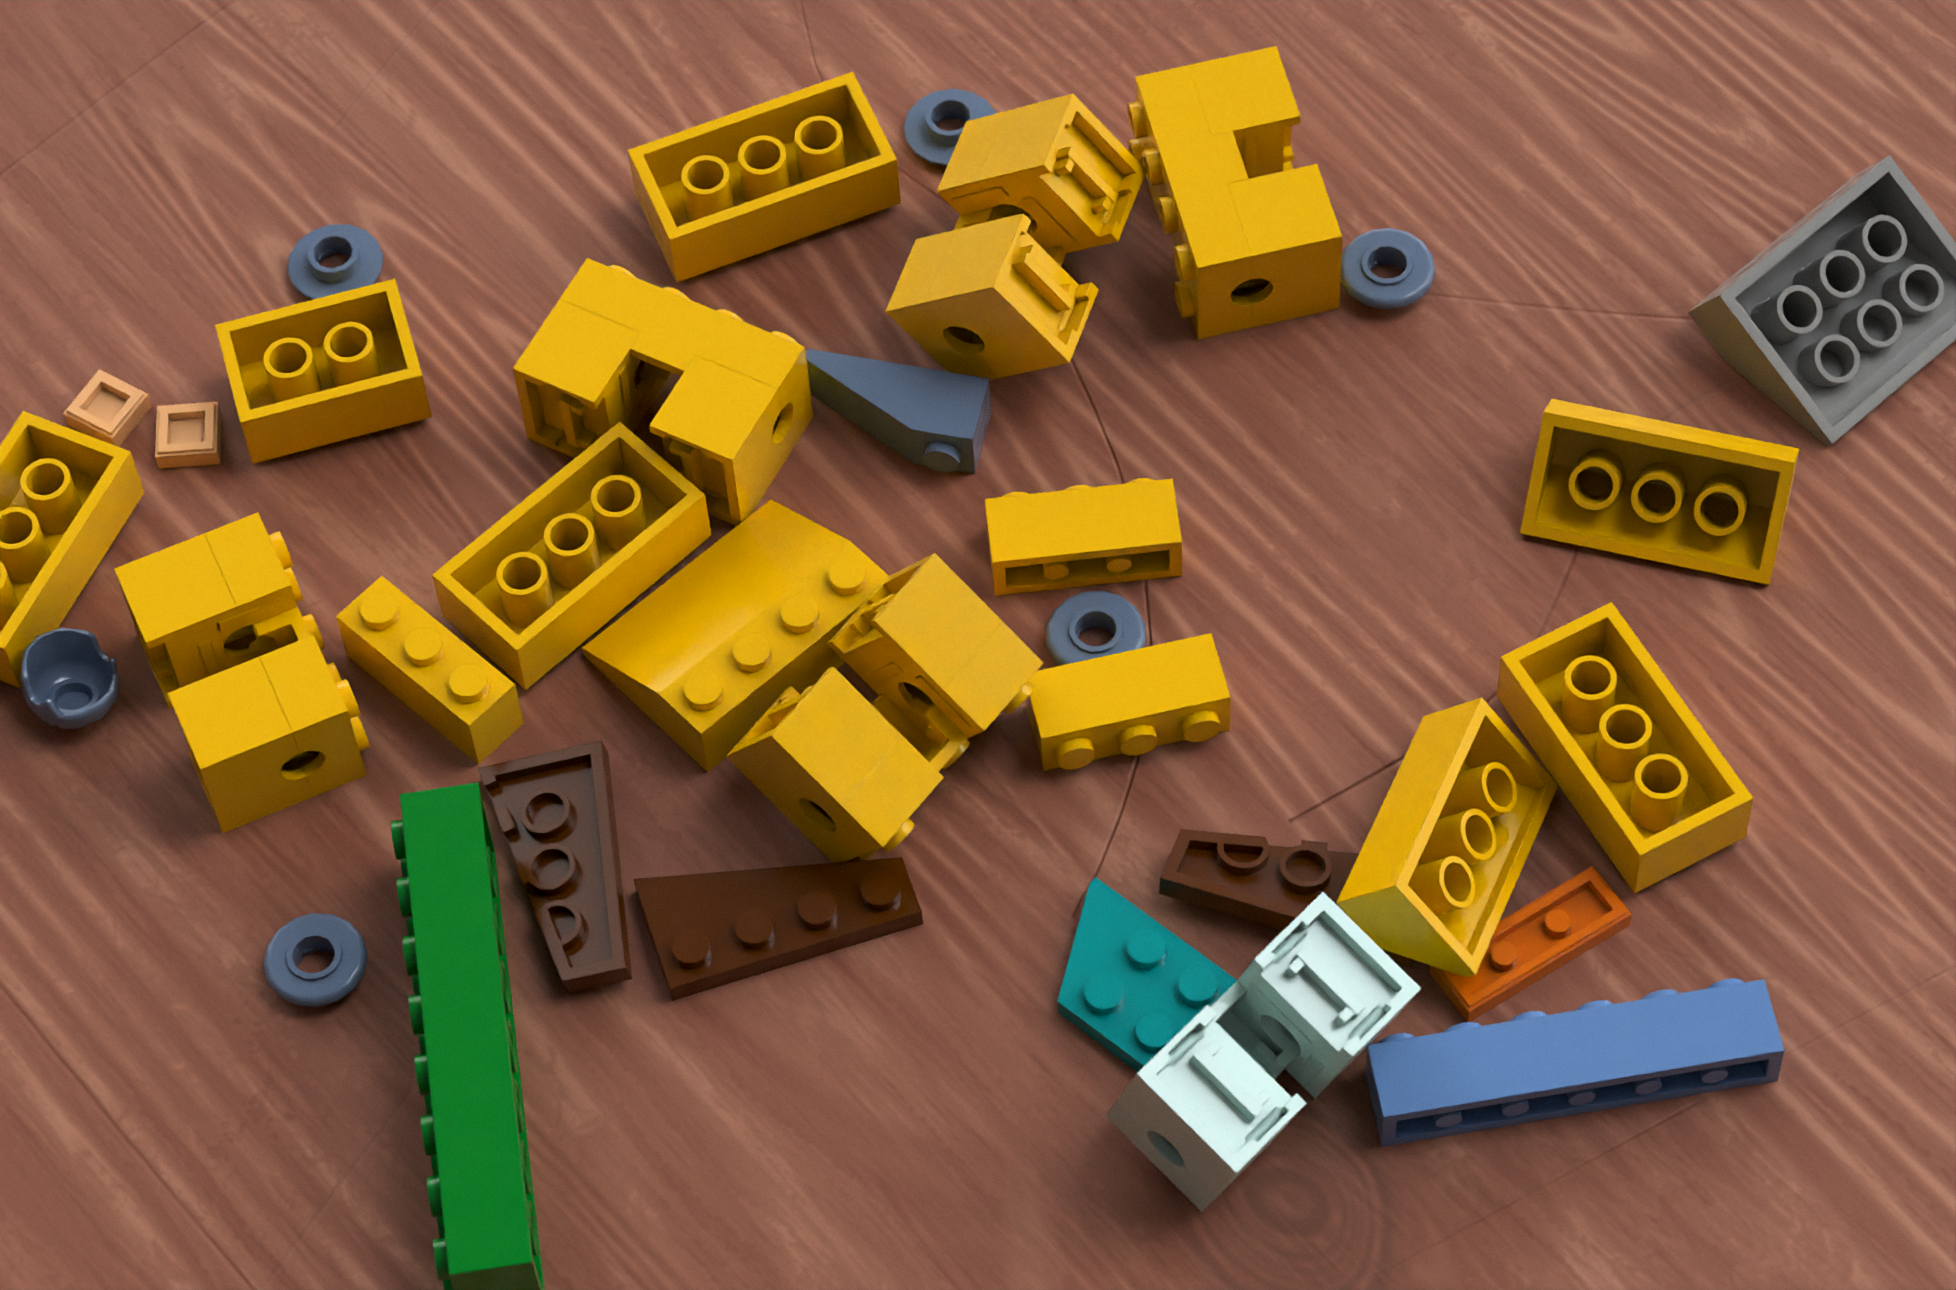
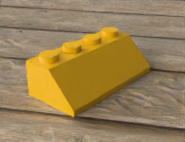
[1520,399,1799,585]
[1336,697,1559,977]

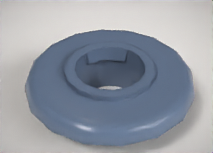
[904,89,996,167]
[288,224,383,300]
[1341,228,1436,310]
[1046,591,1146,666]
[263,913,368,1007]

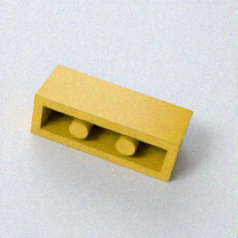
[984,478,1182,596]
[336,576,524,764]
[1025,633,1231,771]

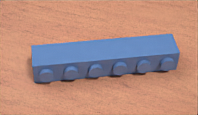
[1365,978,1784,1147]

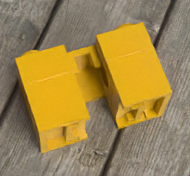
[1127,46,1342,339]
[885,93,1147,380]
[513,258,813,526]
[114,512,370,833]
[726,553,1043,863]

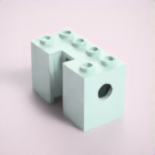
[1105,892,1421,1212]

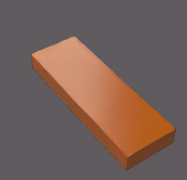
[1429,866,1632,1022]

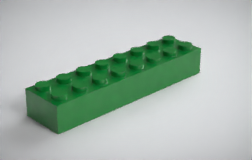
[391,782,545,1290]

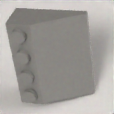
[1688,155,1956,446]

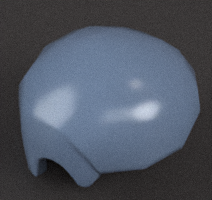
[20,628,119,729]

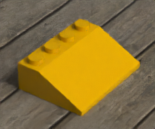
[582,499,889,772]

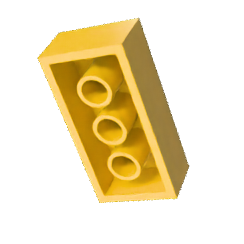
[628,71,901,283]
[0,411,145,688]
[432,422,712,690]
[1497,602,1753,894]

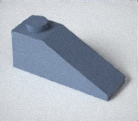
[806,349,991,474]

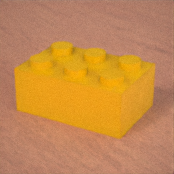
[215,279,432,464]

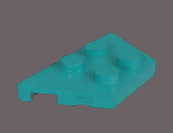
[1057,877,1237,1072]

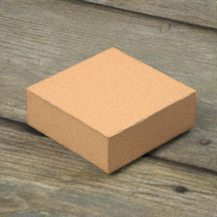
[63,369,152,447]
[155,402,222,469]

